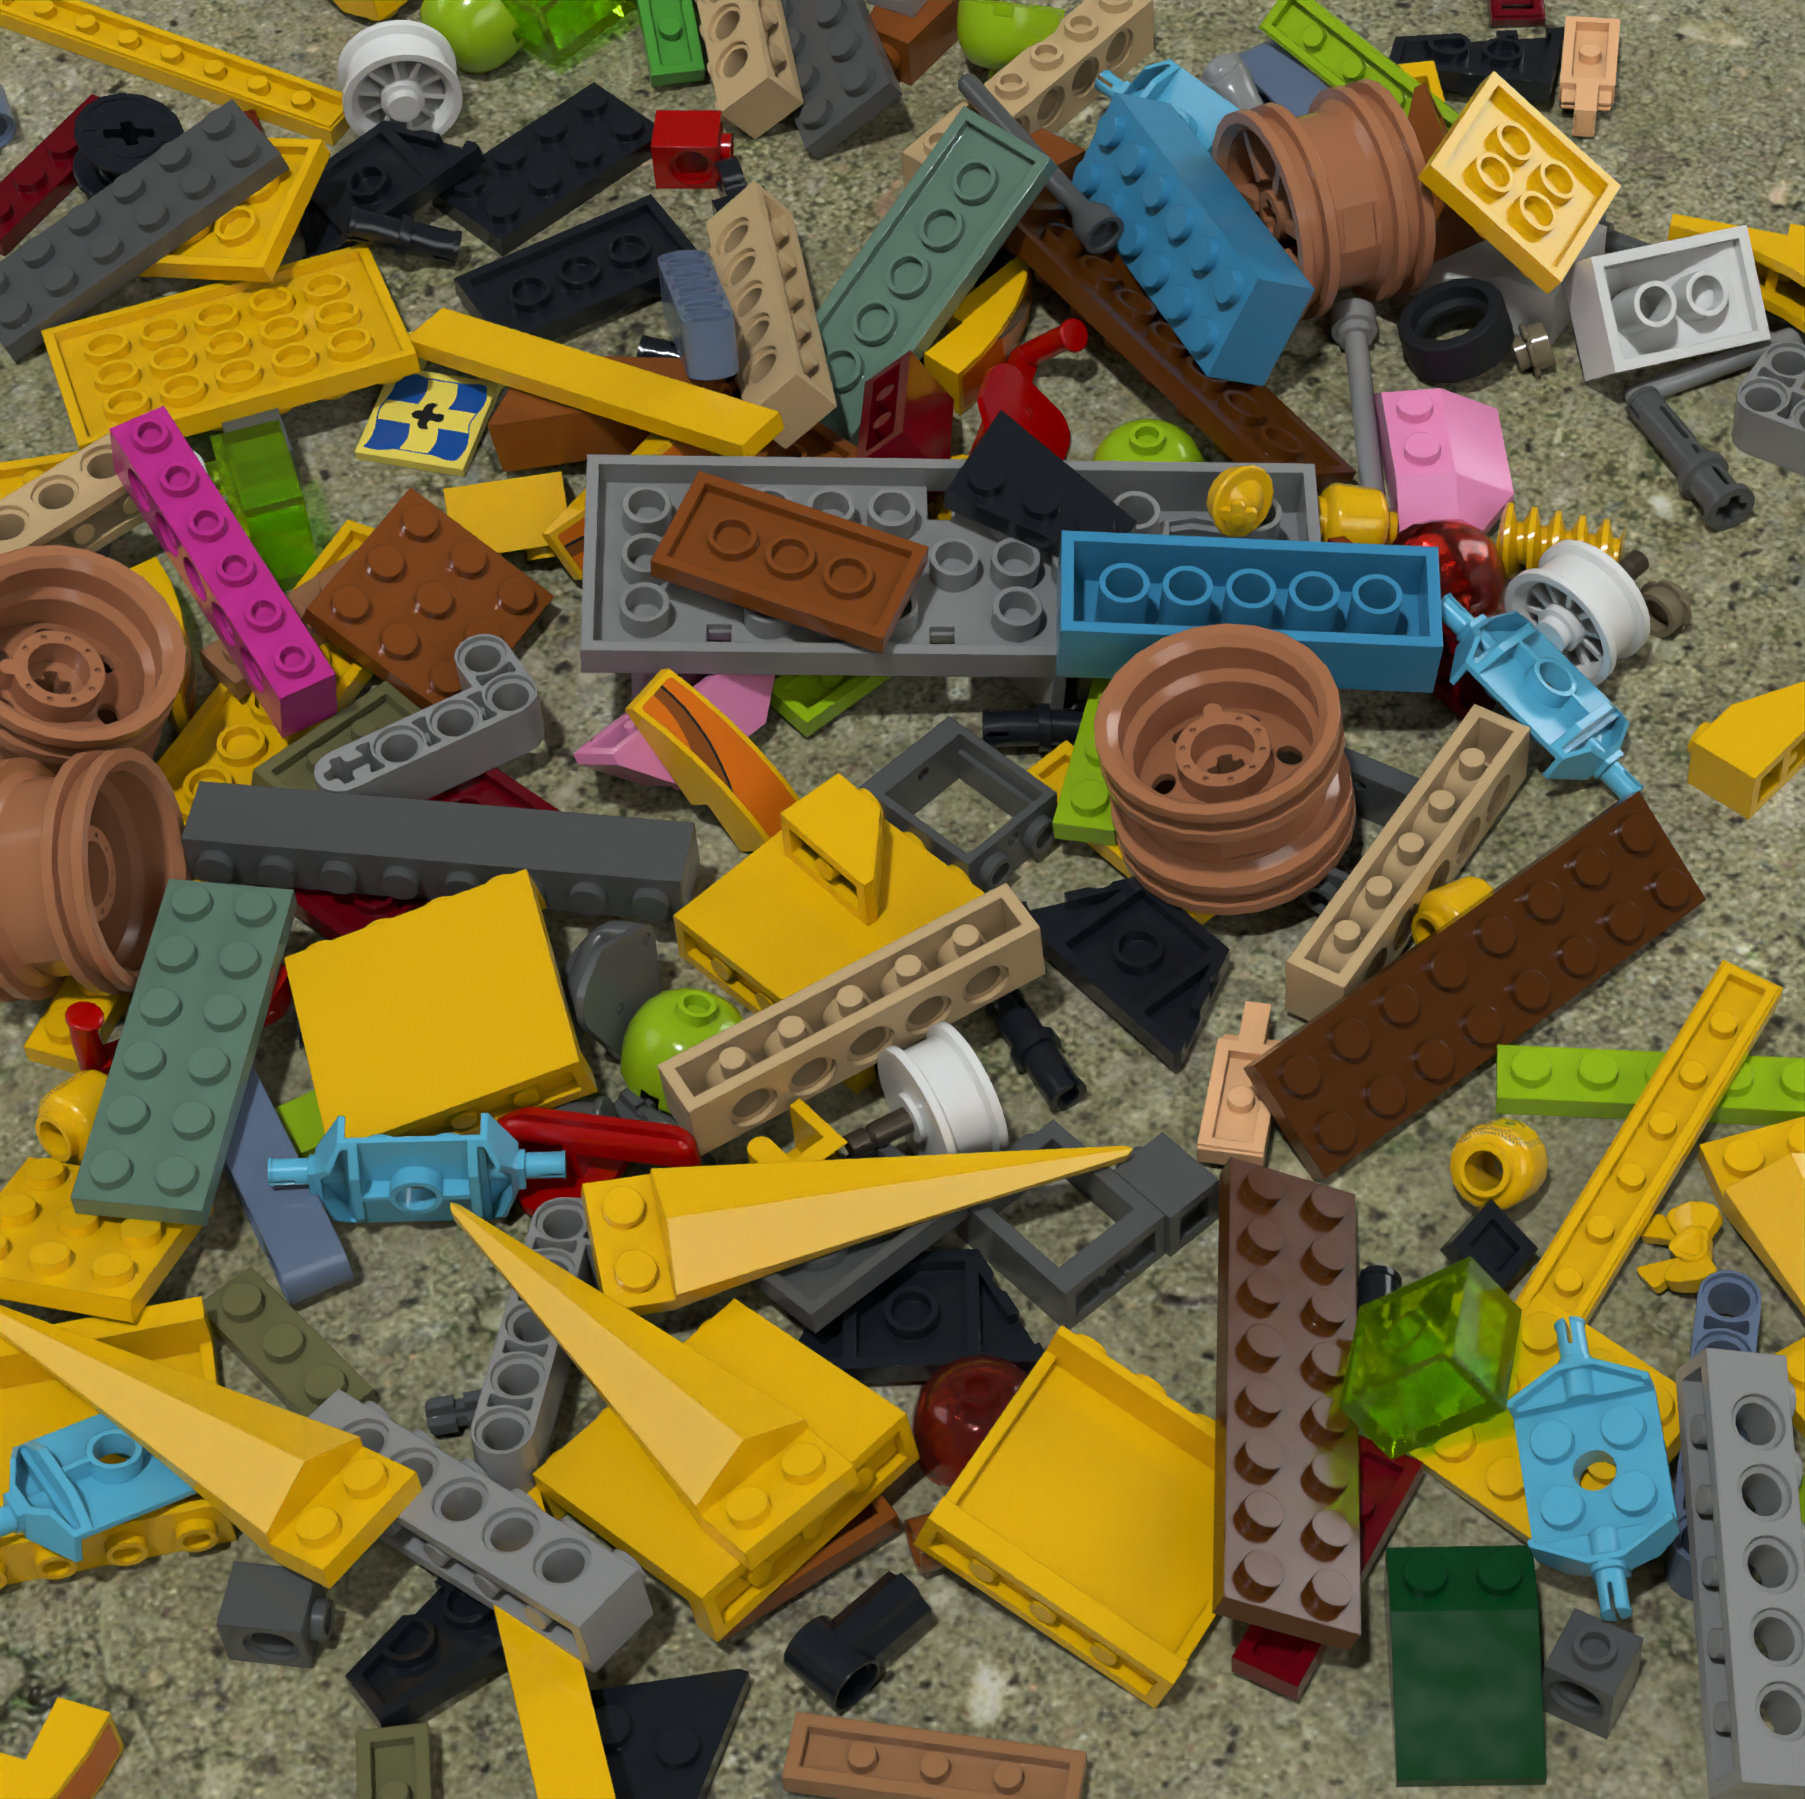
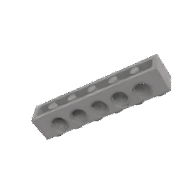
[1675,1348,1805,1799]
[308,1389,654,1673]

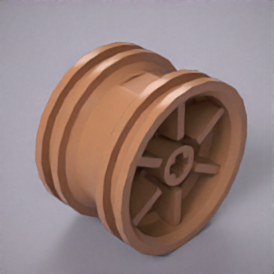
[1212,79,1436,322]
[0,545,186,776]
[1094,623,1357,916]
[0,747,192,1003]

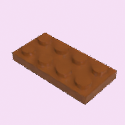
[650,471,929,654]

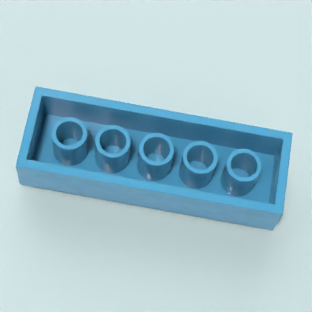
[1072,92,1315,386]
[1056,530,1443,693]

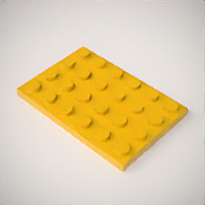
[41,244,421,451]

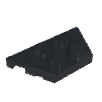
[299,120,486,259]
[1021,877,1230,1070]
[798,1249,1045,1383]
[589,1669,751,1799]

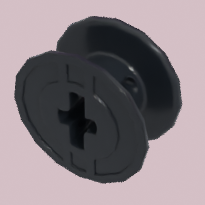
[72,93,184,198]

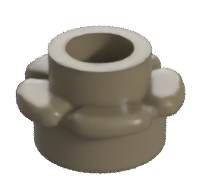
[1512,321,1556,377]
[1641,580,1692,638]

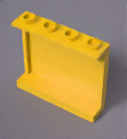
[673,818,985,1095]
[284,869,598,1138]
[0,1296,237,1589]
[532,1298,920,1643]
[913,1325,1216,1709]

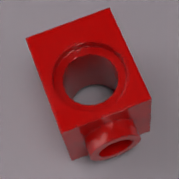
[651,110,734,189]

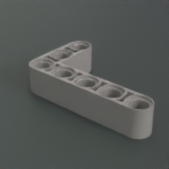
[471,1197,720,1493]

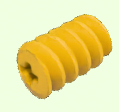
[1494,502,1626,579]

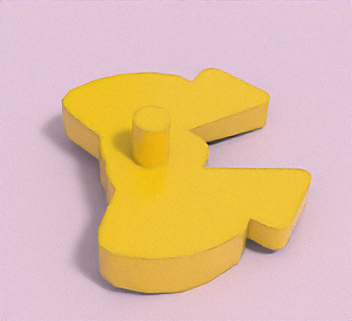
[1637,1201,1723,1294]

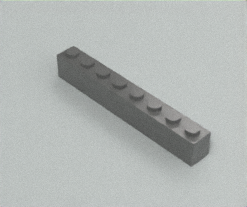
[181,781,700,922]

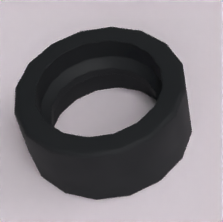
[1397,278,1515,383]

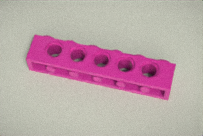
[109,406,337,739]

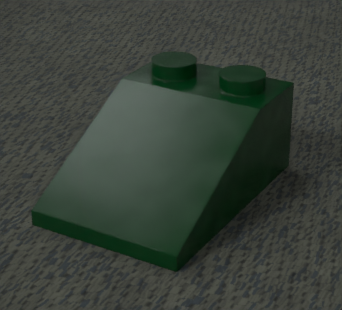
[1383,1545,1546,1787]

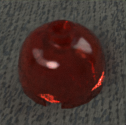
[1391,519,1506,618]
[911,1354,1029,1487]

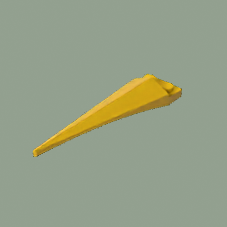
[1698,1116,1805,1317]
[581,1145,1133,1316]
[450,1202,860,1571]
[0,1305,422,1589]

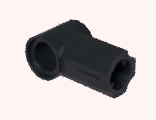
[783,1571,932,1712]

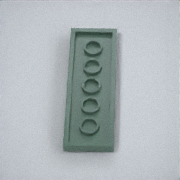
[816,106,1058,447]
[70,879,298,1226]

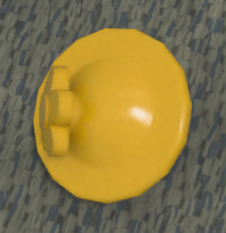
[1206,465,1274,538]

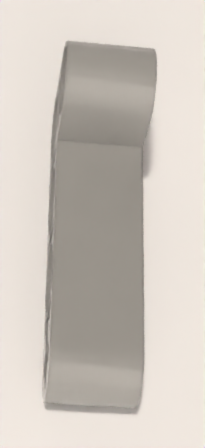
[1731,341,1805,476]
[314,634,545,800]

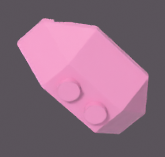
[1373,388,1514,567]
[573,640,775,790]

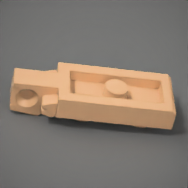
[1558,16,1620,137]
[1197,1001,1280,1167]

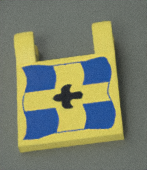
[355,331,505,477]

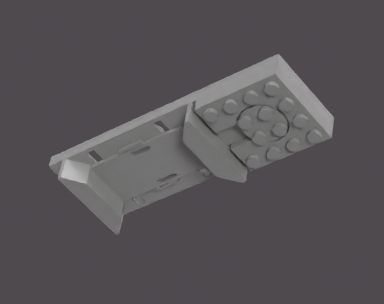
[580,454,1321,709]

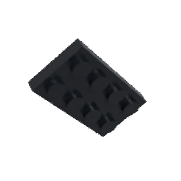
[432,82,654,257]
[453,194,697,341]

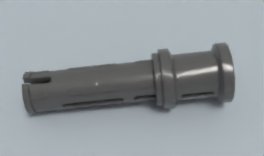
[1625,386,1755,531]

